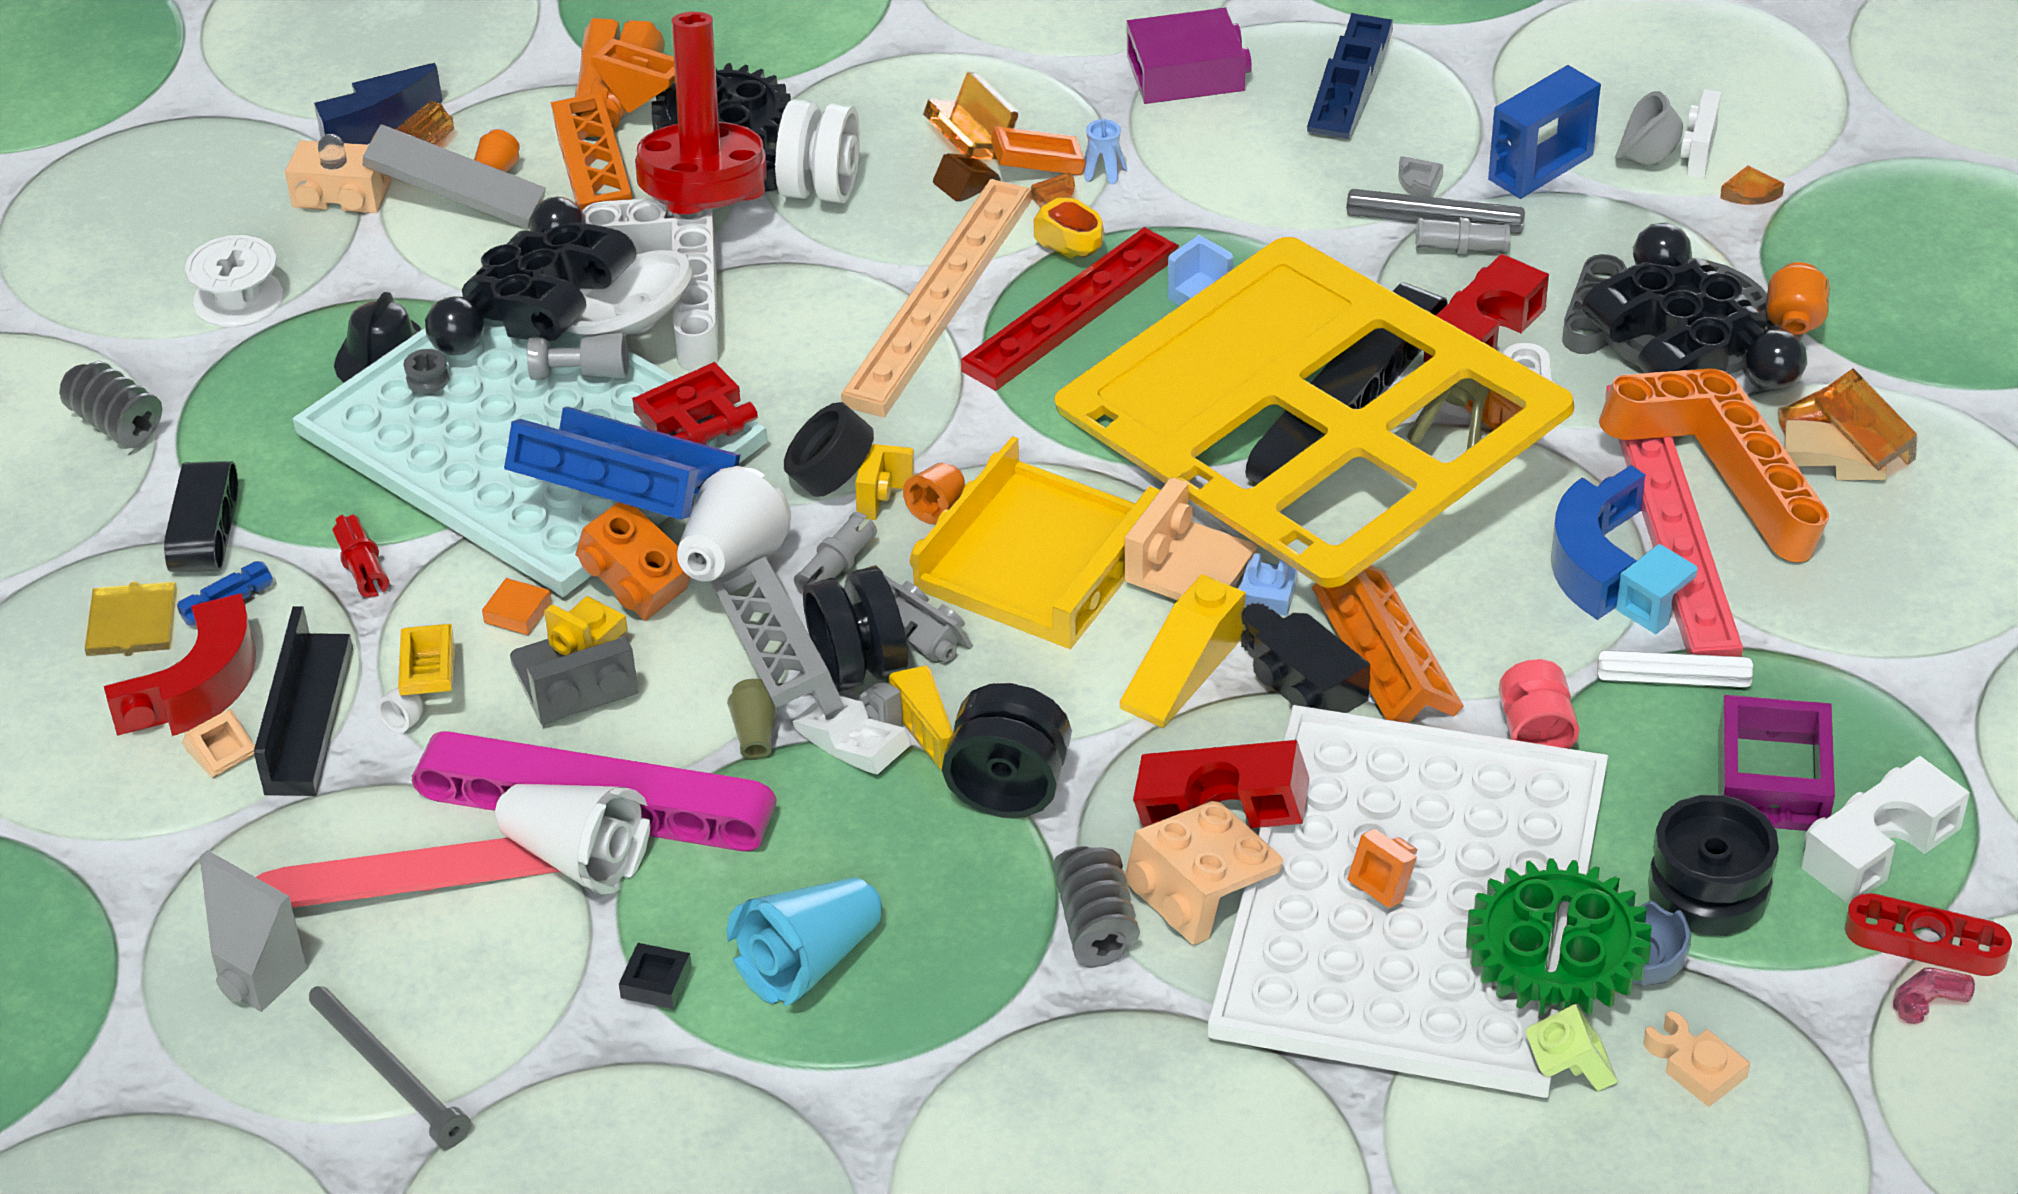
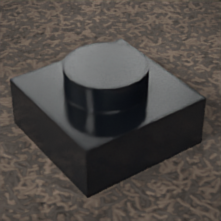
[619,943,692,1009]

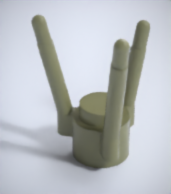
[1407,378,1490,451]

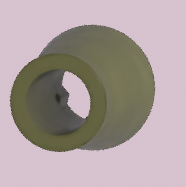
[727,679,778,760]

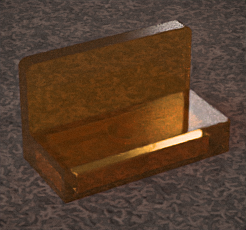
[923,72,1018,159]
[1815,368,1917,471]

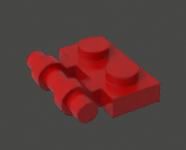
[632,362,758,445]

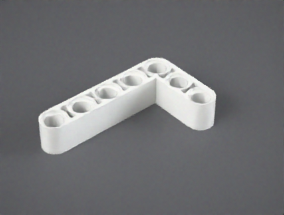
[583,198,719,371]

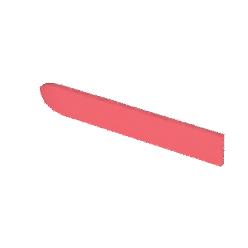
[256,837,561,908]

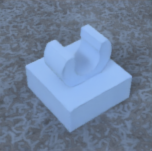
[1240,553,1297,616]

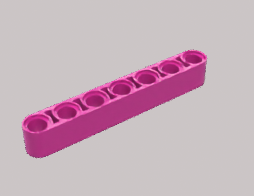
[411,731,777,851]

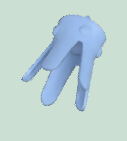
[1084,118,1128,184]

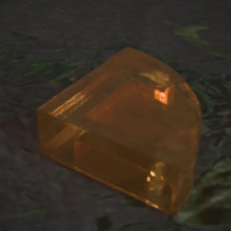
[1720,165,1785,205]
[1031,172,1075,208]

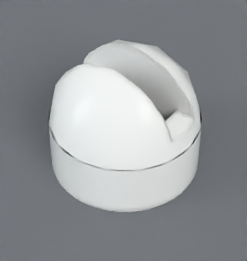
[377,688,424,733]

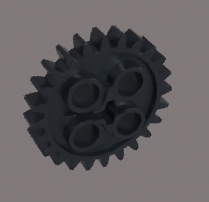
[651,63,791,149]

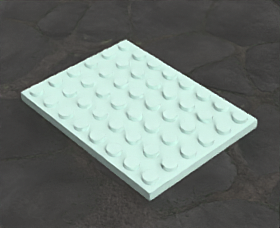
[292,318,768,597]

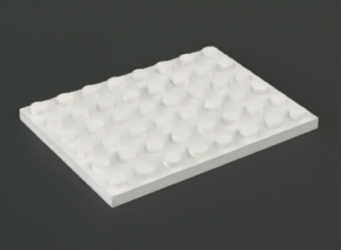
[1208,705,1608,1098]

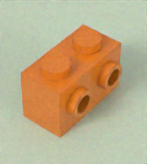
[575,502,691,621]

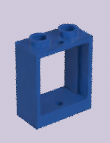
[1488,65,1601,199]

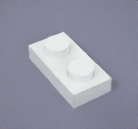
[1681,89,1721,179]

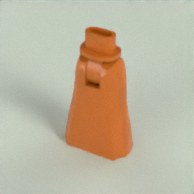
[575,18,665,137]

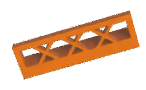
[550,92,633,211]
[1312,565,1464,723]

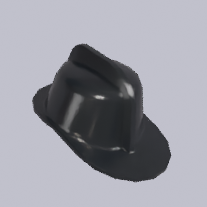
[334,292,421,383]

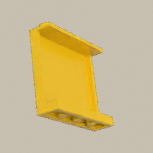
[910,436,1161,650]

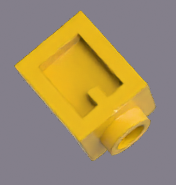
[855,444,915,520]
[544,596,628,655]

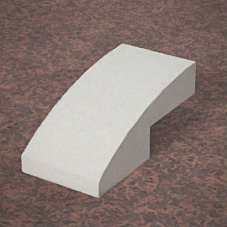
[792,695,911,775]

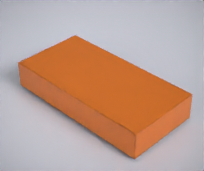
[990,126,1086,175]

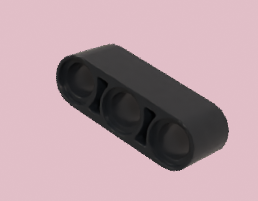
[164,461,238,572]

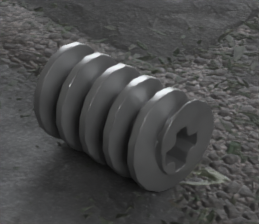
[59,361,163,449]
[1053,846,1140,968]

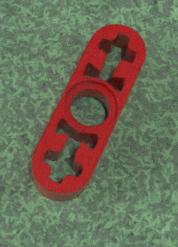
[1844,893,2012,976]

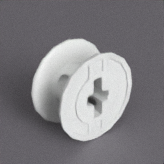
[185,235,284,327]

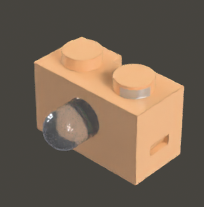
[285,134,391,213]

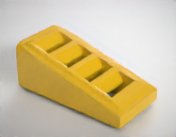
[398,624,456,696]
[889,665,953,771]

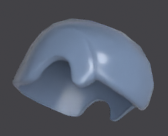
[1632,901,1691,986]

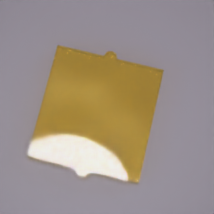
[84,582,177,656]

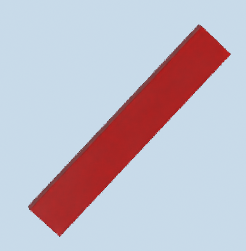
[961,227,1179,391]

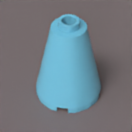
[726,877,882,1006]

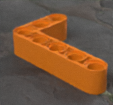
[1599,369,1829,563]

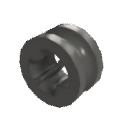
[403,349,449,394]

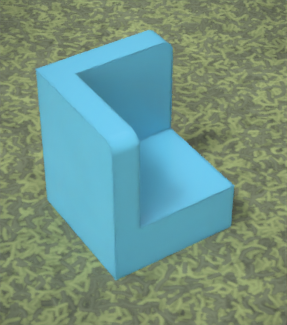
[1616,543,1698,634]

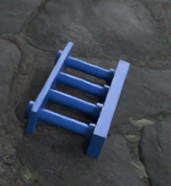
[504,407,741,520]

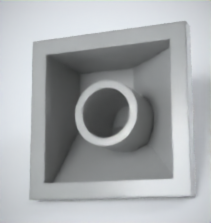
[200,850,307,1012]

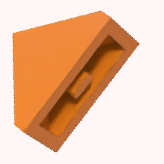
[591,38,675,113]

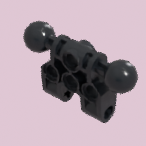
[425,196,637,355]
[1582,222,1808,389]

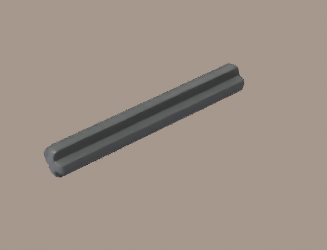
[1346,189,1525,234]

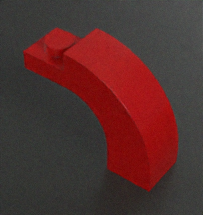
[103,593,256,736]

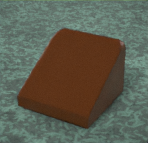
[933,153,1001,202]

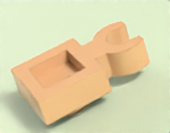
[1643,1011,1750,1107]

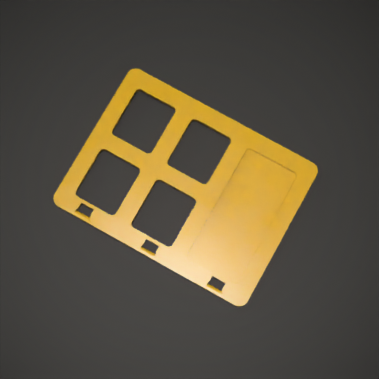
[1054,237,1575,588]

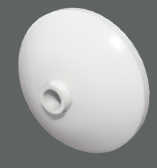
[568,250,692,337]

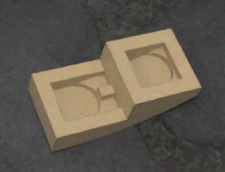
[1785,420,1887,481]

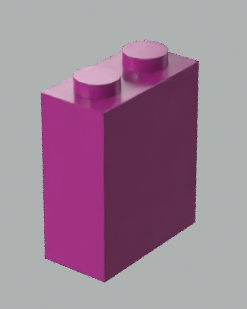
[1127,7,1252,104]

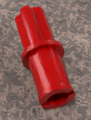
[332,514,389,598]

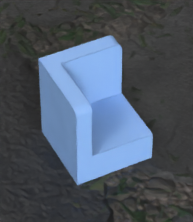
[1168,235,1233,306]

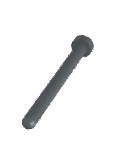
[309,986,471,1149]

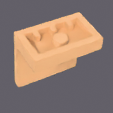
[1125,477,1258,600]

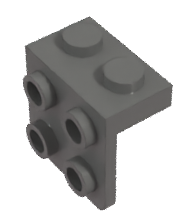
[510,636,639,725]

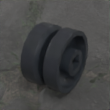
[802,565,909,692]
[942,683,1072,818]
[1648,795,1779,936]

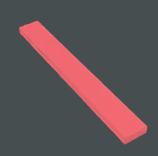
[1605,385,1743,657]

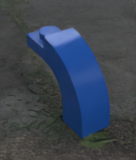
[1551,465,1646,620]

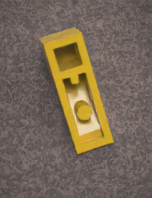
[1120,574,1246,728]

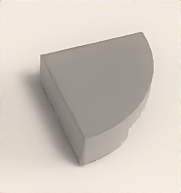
[1398,156,1443,197]
[857,682,903,727]

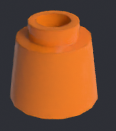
[903,463,965,524]

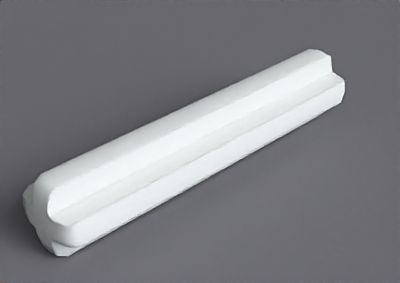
[1597,650,1753,688]

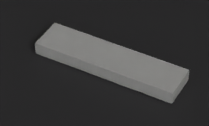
[362,124,546,229]

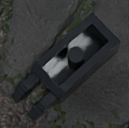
[1241,602,1371,713]

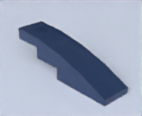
[1307,13,1393,139]

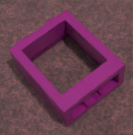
[1718,695,1835,831]

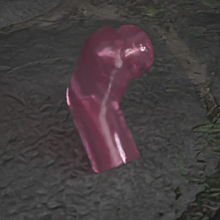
[1892,967,1975,1024]

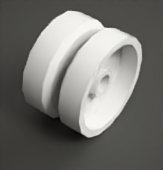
[775,99,860,204]

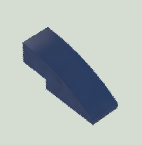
[314,62,443,145]

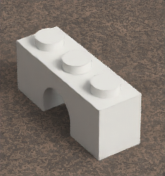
[1801,756,1970,905]

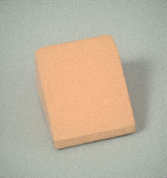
[182,708,255,778]

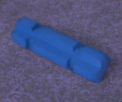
[177,561,273,625]

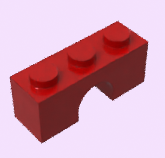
[1423,253,1549,362]
[1133,740,1310,828]

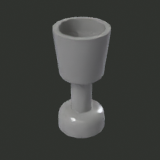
[527,332,628,380]

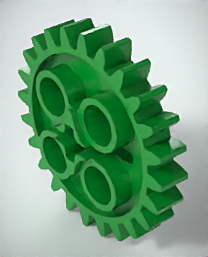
[1466,858,1652,1015]

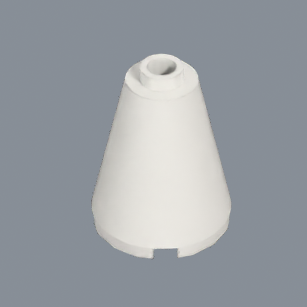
[677,466,791,581]
[495,784,650,895]

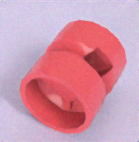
[1499,659,1579,749]

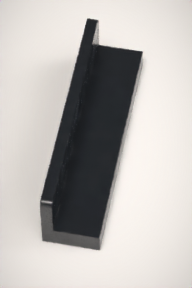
[254,606,353,796]

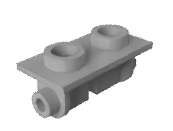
[885,575,973,662]

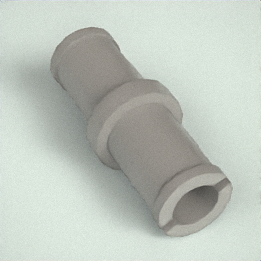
[1415,217,1510,254]
[794,512,877,592]

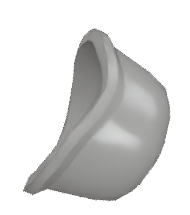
[1615,91,1683,166]

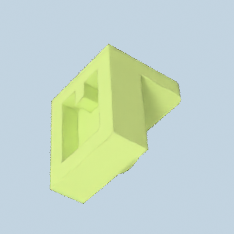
[1526,1004,1618,1091]

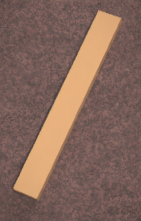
[841,179,1032,418]

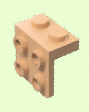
[1125,801,1283,945]

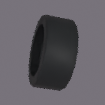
[784,402,874,497]

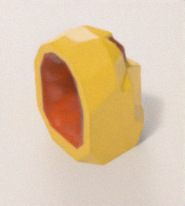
[1033,198,1105,259]

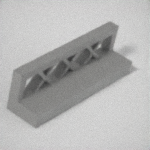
[711,556,844,716]

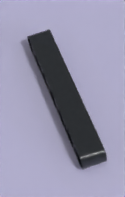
[1245,282,1448,483]

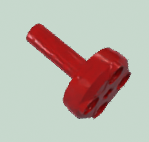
[635,12,767,214]

